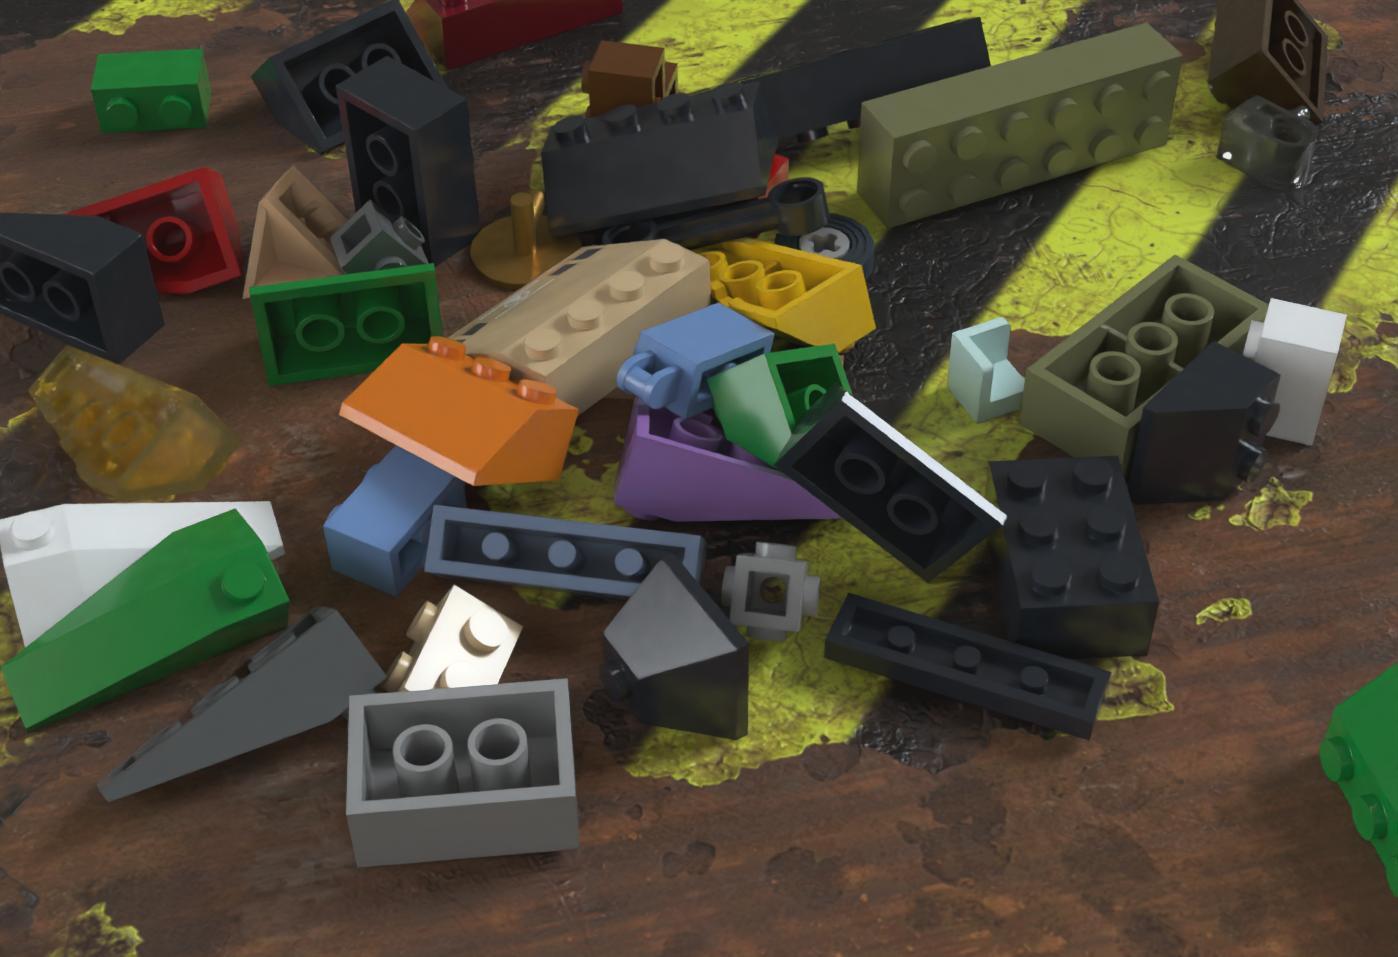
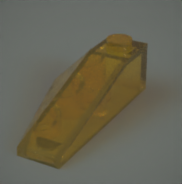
[28,345,242,503]

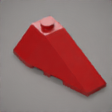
[62,167,244,294]

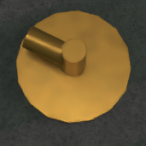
[470,189,581,290]

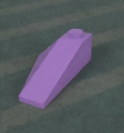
[614,395,842,522]

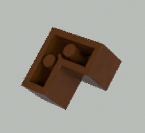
[581,40,678,119]

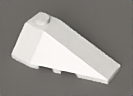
[0,501,285,648]

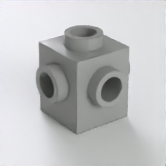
[721,542,821,641]

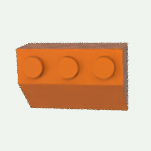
[339,336,579,486]

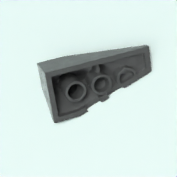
[97,605,387,803]

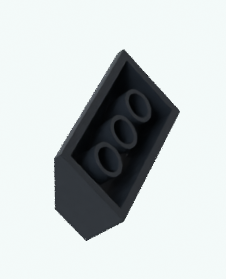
[541,81,778,238]

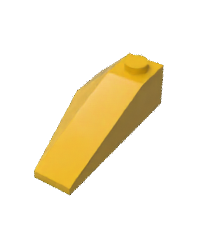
[690,237,876,354]

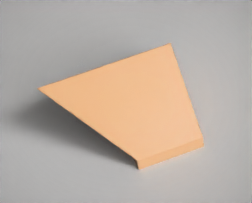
[242,165,348,299]

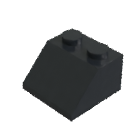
[1128,341,1281,505]

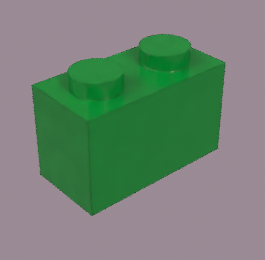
[91,48,211,133]

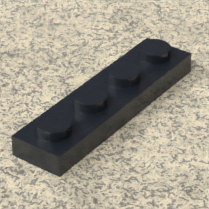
[824,593,1112,741]

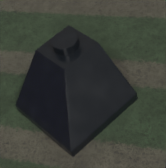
[599,553,749,741]

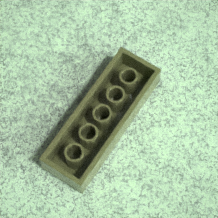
[857,22,1183,229]

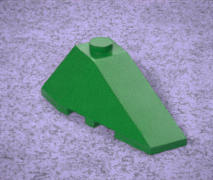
[0,508,290,732]

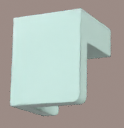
[947,317,1025,424]

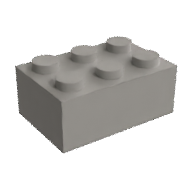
[346,678,580,868]

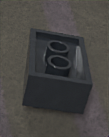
[0,212,165,365]

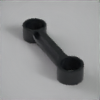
[602,177,830,250]

